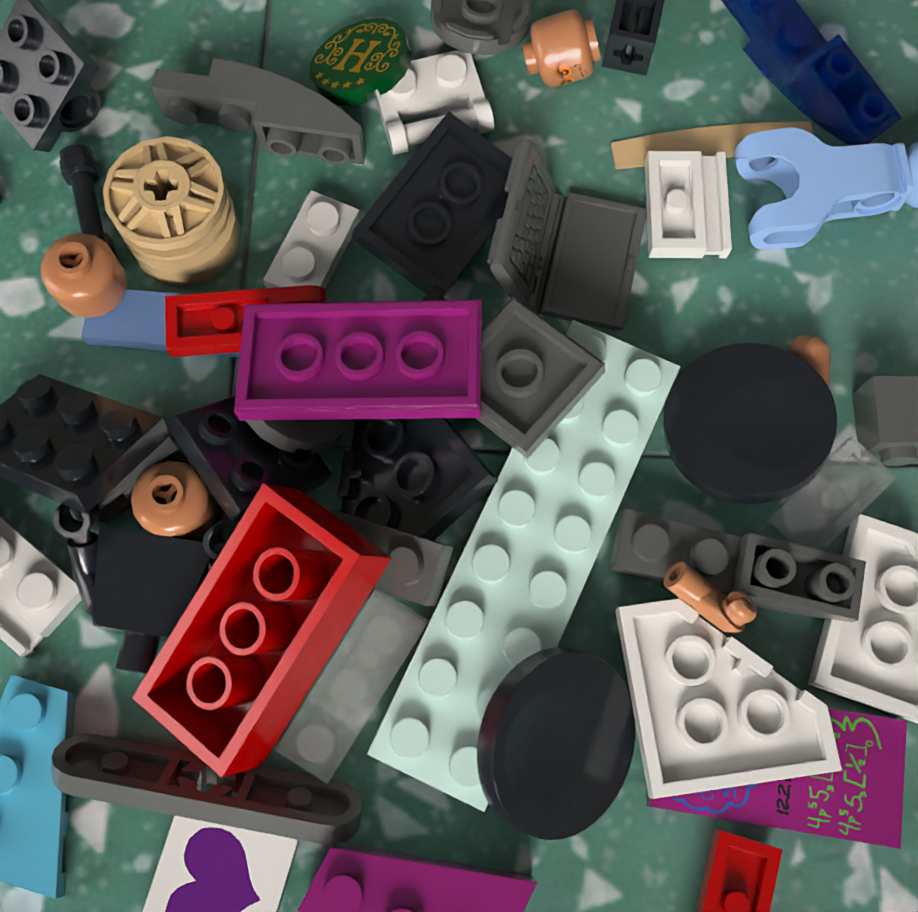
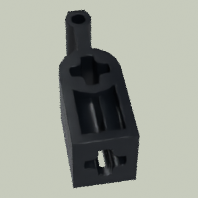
[602,0,665,76]

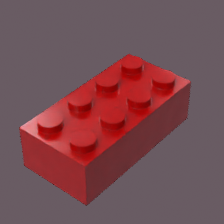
[132,483,392,778]

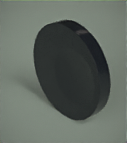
[664,343,837,504]
[477,647,636,840]

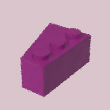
[297,843,537,912]

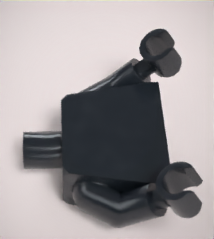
[52,504,226,674]

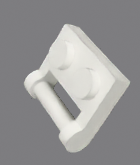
[374,50,494,155]

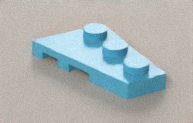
[0,675,76,899]

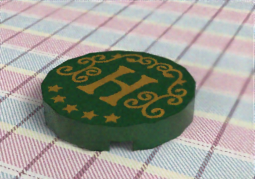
[310,18,412,106]

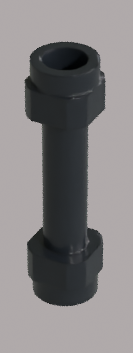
[59,144,116,256]

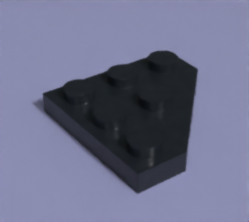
[337,418,498,601]

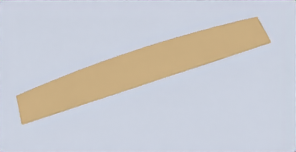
[611,122,814,169]

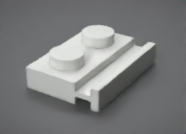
[644,151,732,258]
[0,517,81,658]

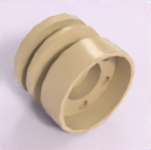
[103,136,242,287]

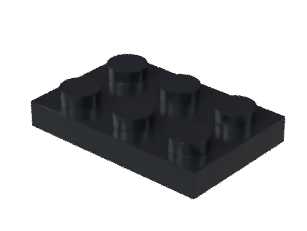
[351,111,512,297]
[0,374,170,514]

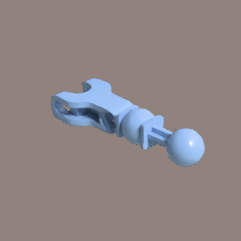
[734,127,918,250]

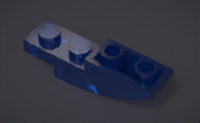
[721,0,902,146]

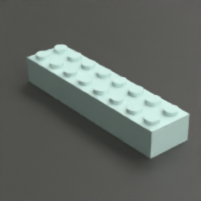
[367,320,680,812]

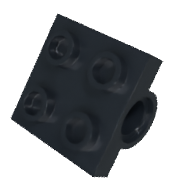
[0,0,101,152]
[168,396,332,524]

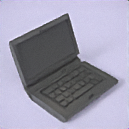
[487,138,647,330]

